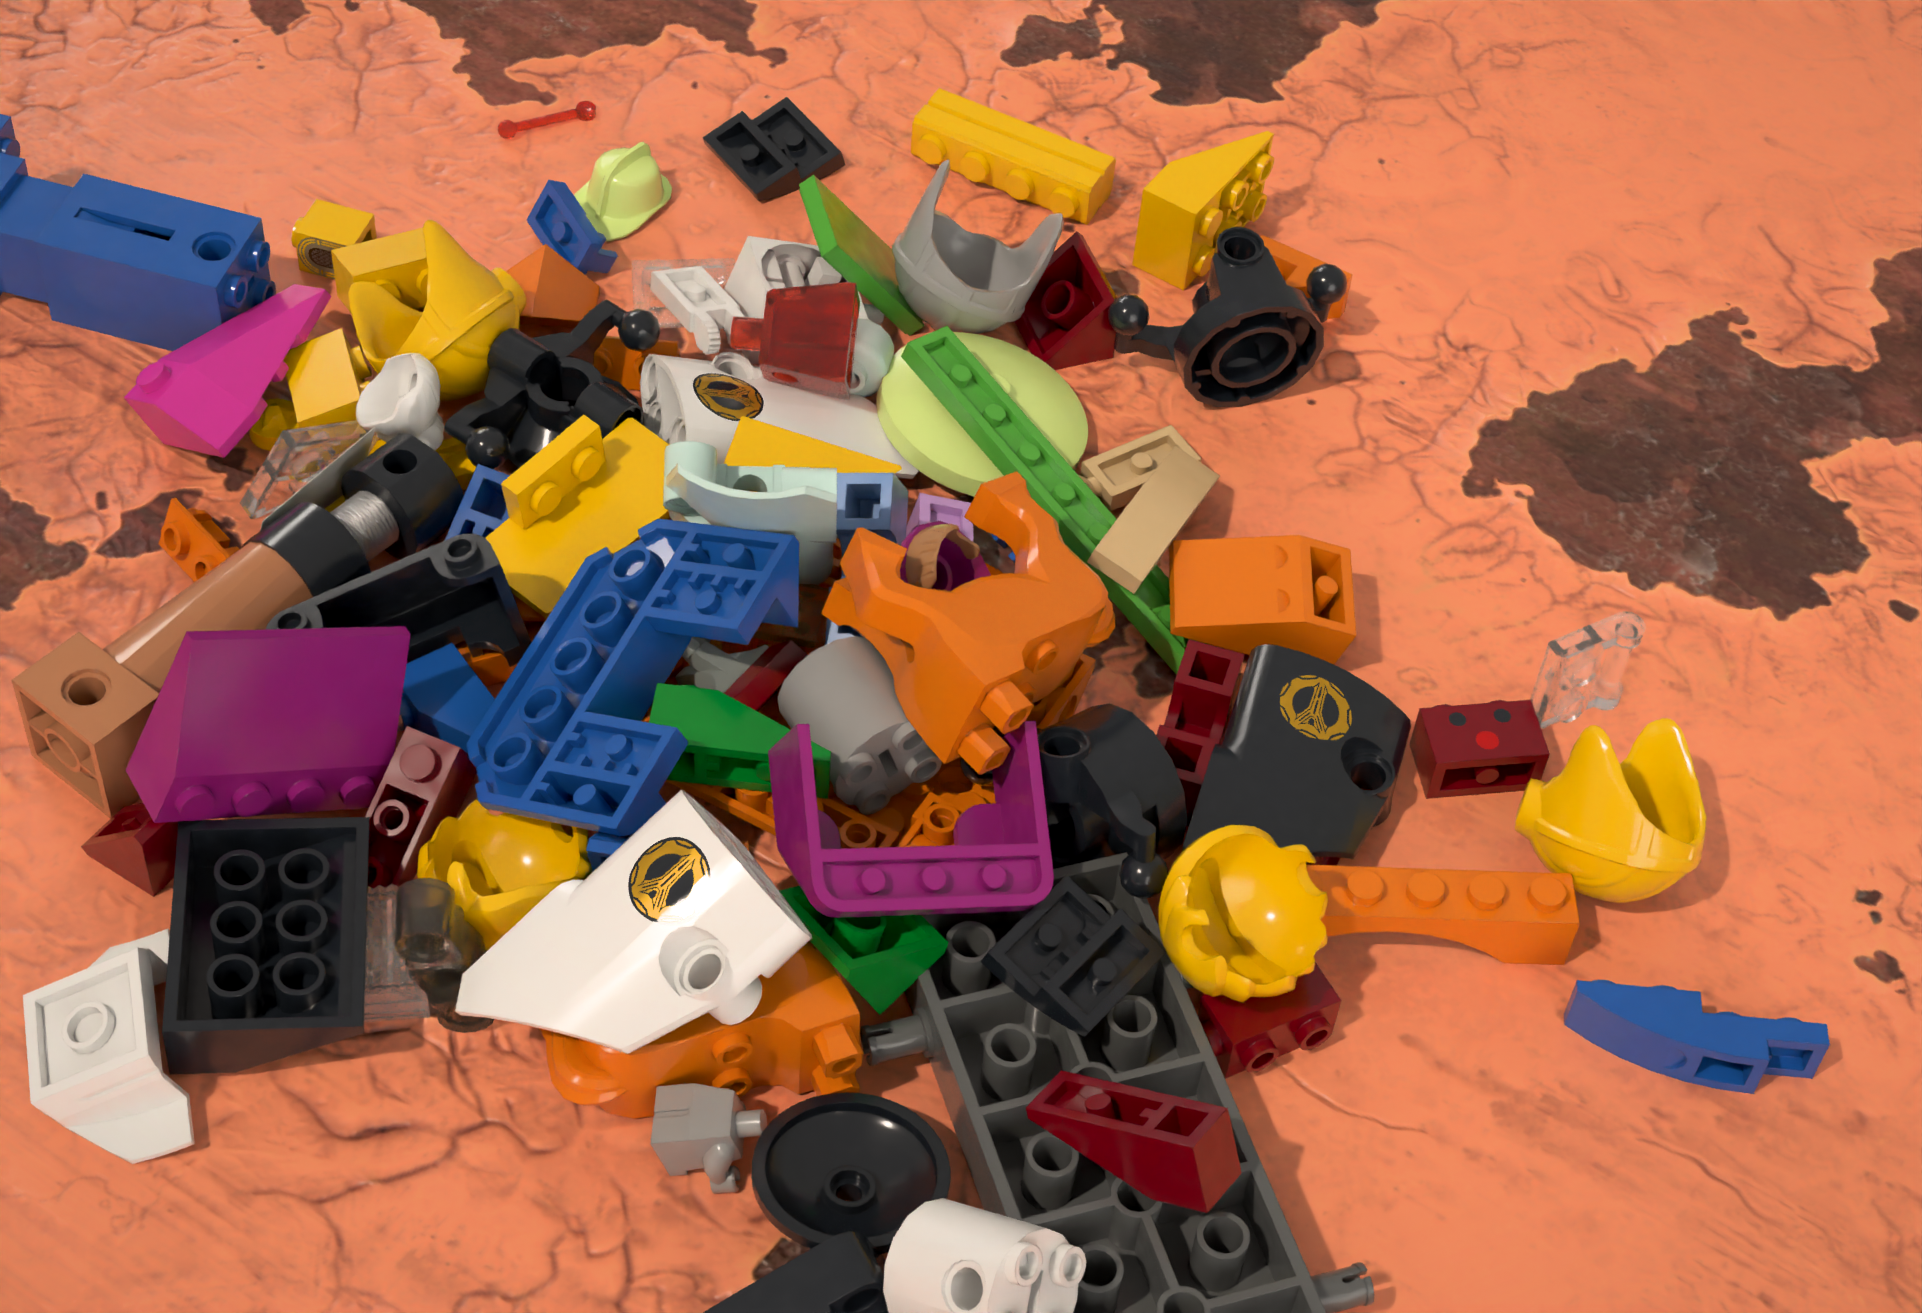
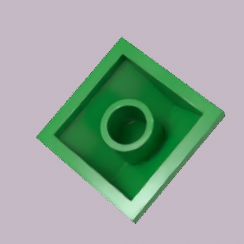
[779,886,949,1015]

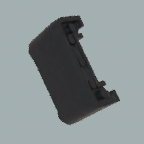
[266,534,531,667]

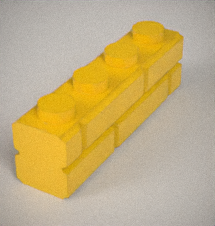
[910,88,1116,225]

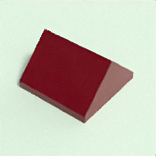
[1014,231,1117,370]

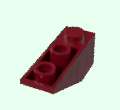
[365,726,477,917]

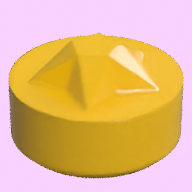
[249,399,304,451]

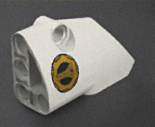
[640,352,919,479]
[455,789,812,1054]

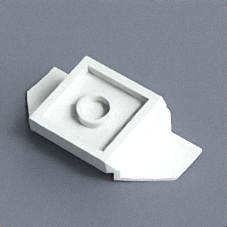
[23,929,195,1164]

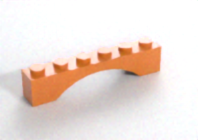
[1306,865,1580,965]

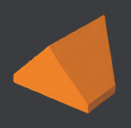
[506,244,600,328]

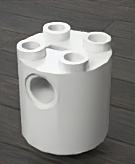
[883,1198,1086,1313]

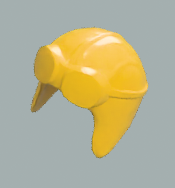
[348,220,526,401]
[1515,718,1707,903]

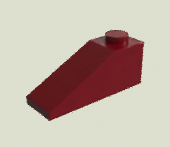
[1026,1070,1242,1213]

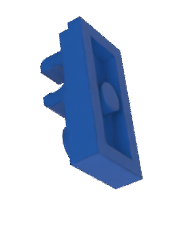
[526,180,618,275]

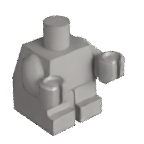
[650,1083,767,1194]

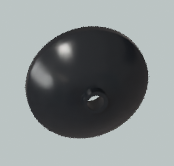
[751,1092,951,1254]

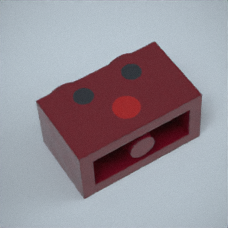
[1409,700,1550,799]

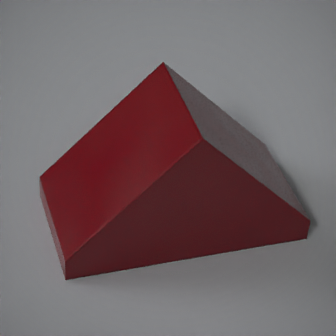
[81,803,178,897]

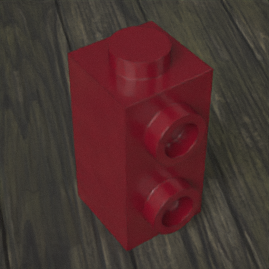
[1198,962,1342,1079]

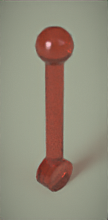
[497,101,596,139]

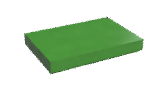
[799,174,924,336]

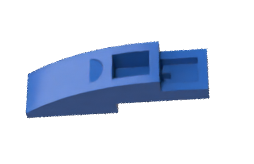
[1563,980,1830,1094]

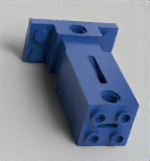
[0,114,276,351]

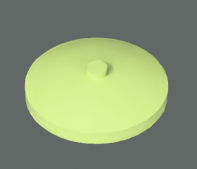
[876,332,1088,497]

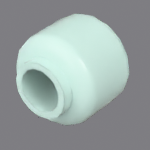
[820,318,894,397]

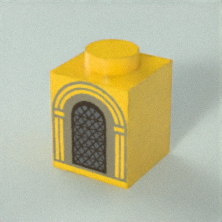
[291,199,377,280]

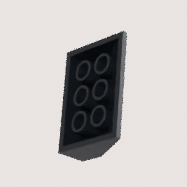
[162,817,370,1074]

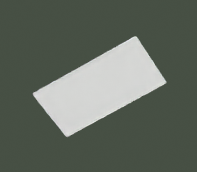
[260,428,375,531]

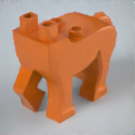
[821,471,1115,775]
[537,841,863,1119]

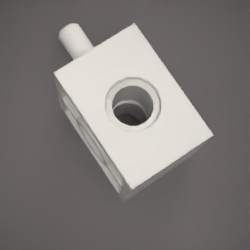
[724,236,884,372]

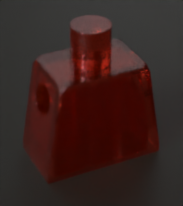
[730,282,860,400]

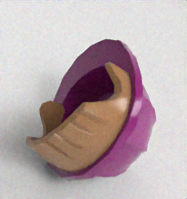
[900,521,991,591]

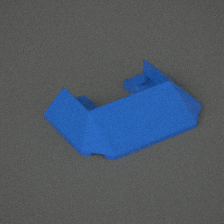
[466,519,799,836]

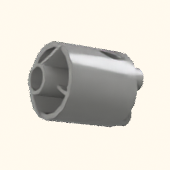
[778,636,942,815]

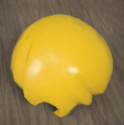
[417,799,593,950]
[1159,825,1328,1002]

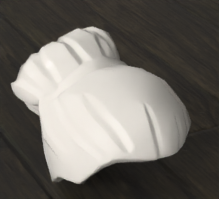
[356,353,444,450]

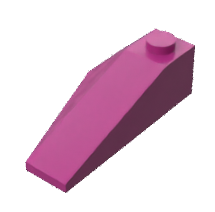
[124,284,331,458]

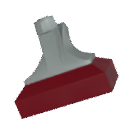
[675,637,808,712]

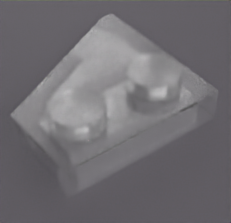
[240,420,379,519]

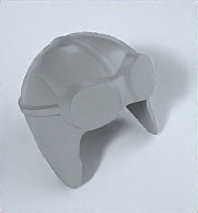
[892,159,1064,334]

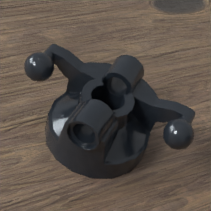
[1108,227,1347,407]
[444,300,661,475]
[960,703,1188,899]

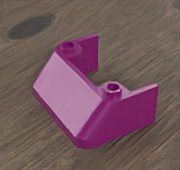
[768,721,1054,918]

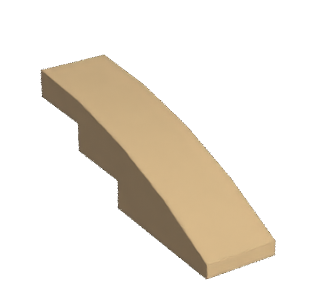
[1087,446,1220,594]

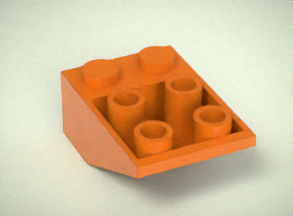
[1169,535,1357,665]

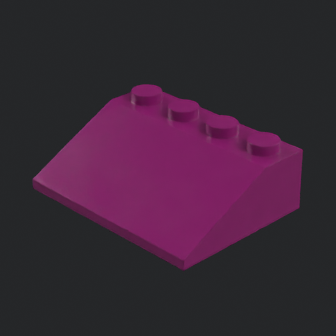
[126,626,411,823]

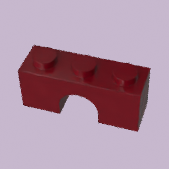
[1156,639,1245,827]

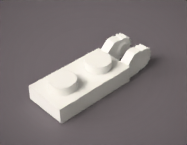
[650,266,753,355]

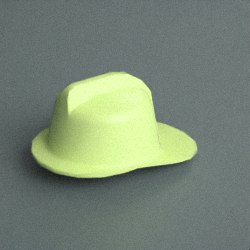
[574,142,672,242]

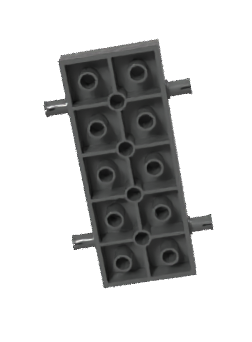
[860,852,1374,1313]

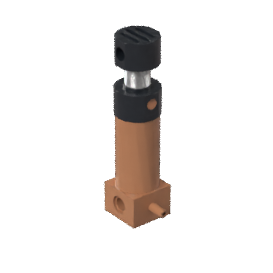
[12,434,464,819]

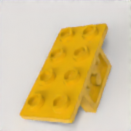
[486,414,670,619]

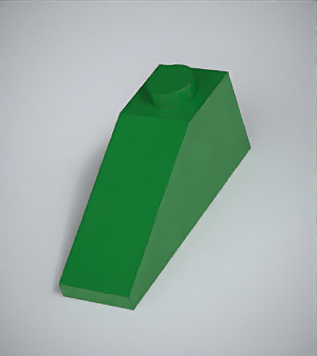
[649,683,831,799]

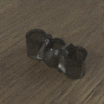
[395,878,494,1033]

